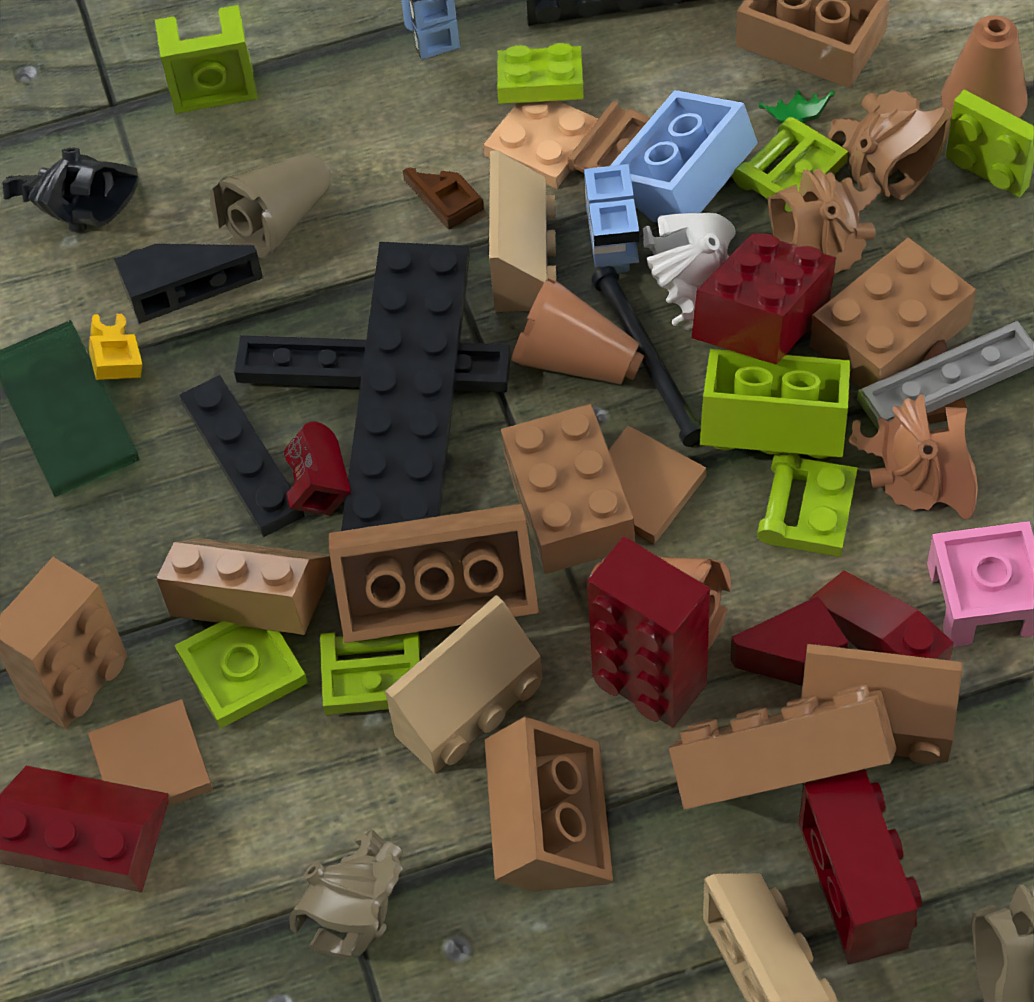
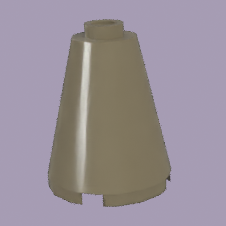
[210,153,331,259]

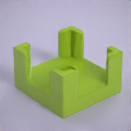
[155,5,258,114]

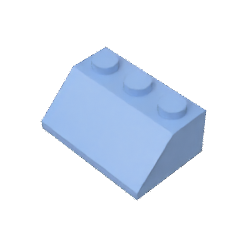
[610,90,758,223]

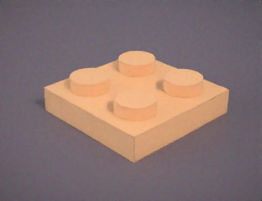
[483,101,598,189]

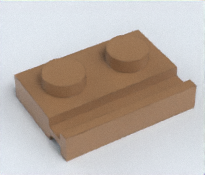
[567,101,650,176]

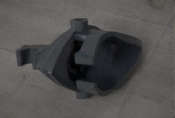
[2,147,138,232]

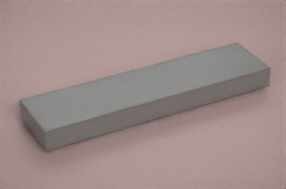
[857,321,1034,430]

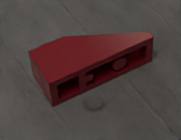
[809,570,954,661]

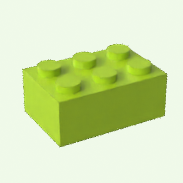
[700,349,850,459]

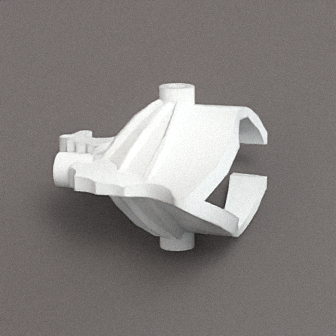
[643,213,736,331]

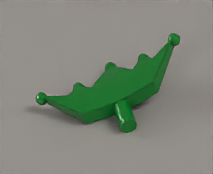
[759,90,835,124]

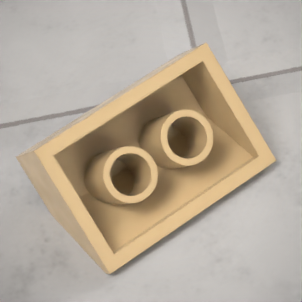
[489,150,557,312]
[385,595,543,774]
[703,873,838,1002]

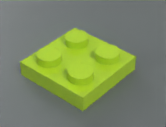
[497,43,584,104]
[945,90,1034,198]
[174,621,308,729]

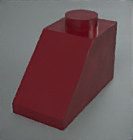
[730,596,849,686]

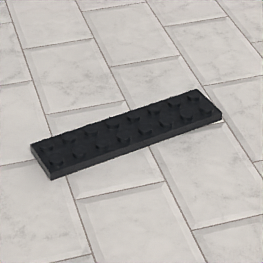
[341,242,470,531]

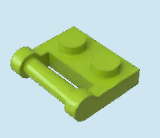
[732,117,848,212]
[756,452,858,557]
[320,632,421,715]

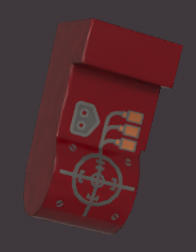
[284,421,351,516]

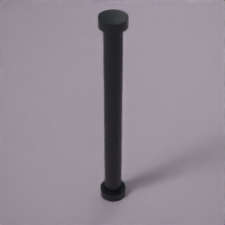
[591,266,701,447]

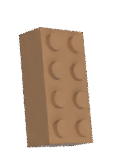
[329,504,539,643]
[669,684,896,809]

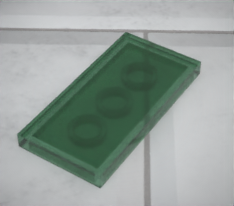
[0,320,140,498]

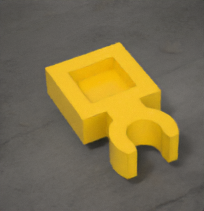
[89,314,142,380]

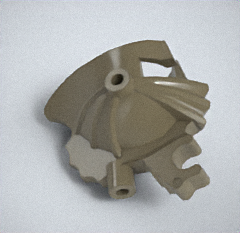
[289,829,403,958]
[971,885,1034,1002]

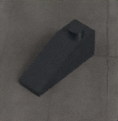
[114,244,263,324]

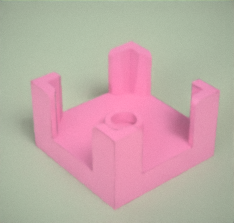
[927,521,1034,647]

